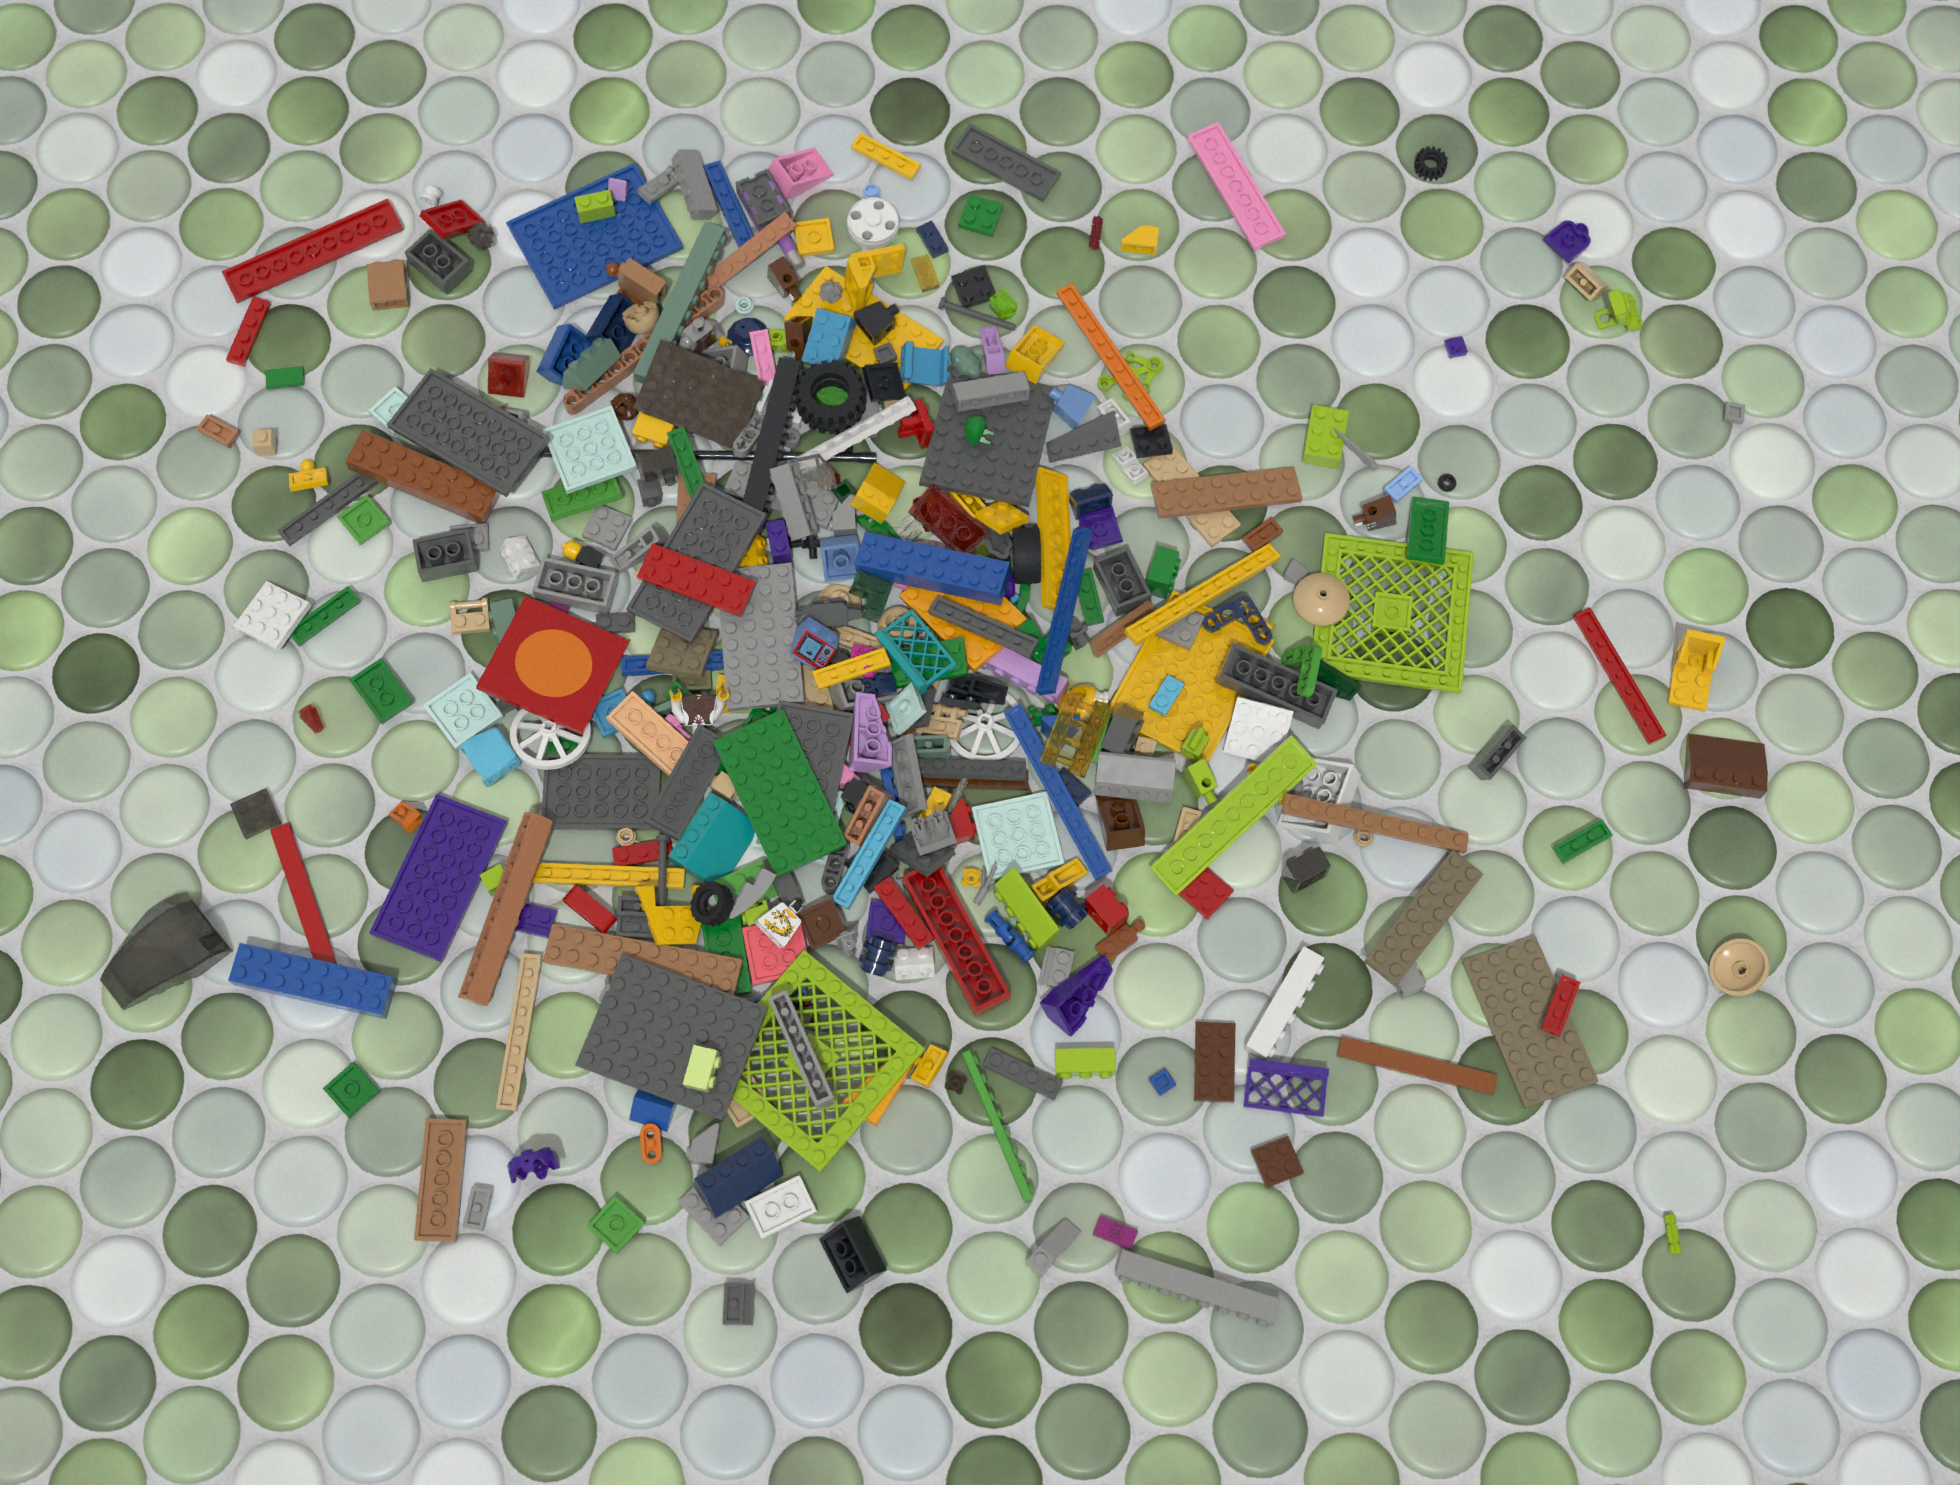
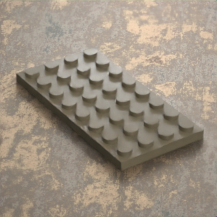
[1462,936,1599,1109]

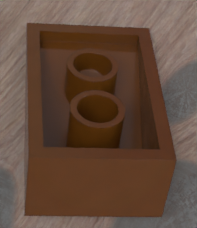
[1095,795,1145,851]

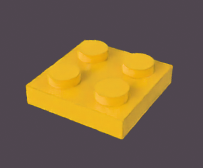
[795,218,835,257]
[975,501,1029,534]

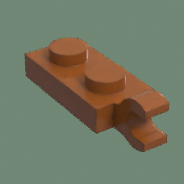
[1095,919,1146,962]

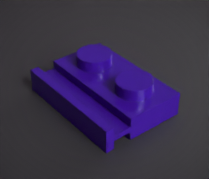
[514,903,558,938]

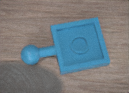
[592,688,655,739]

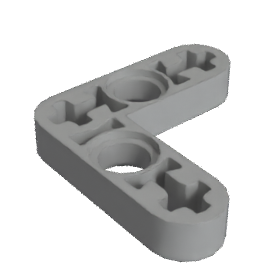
[733,414,800,458]

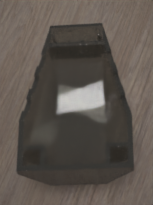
[100,892,233,1010]

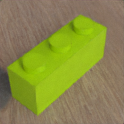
[1054,1048,1116,1080]

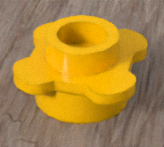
[961,868,982,888]

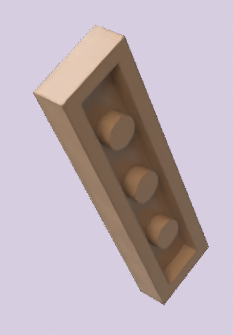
[1089,600,1155,658]

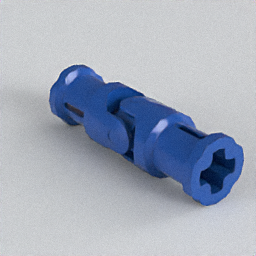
[984,909,1036,964]

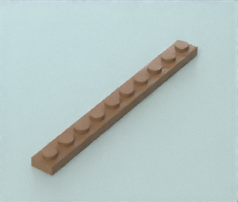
[1281,793,1469,854]

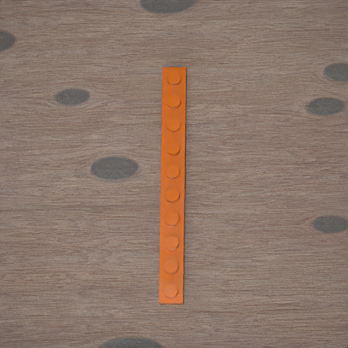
[1056,283,1165,431]

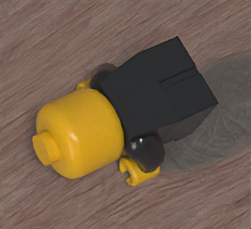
[562,540,604,569]

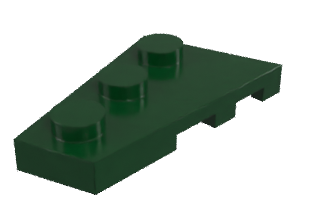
[1299,660,1361,701]

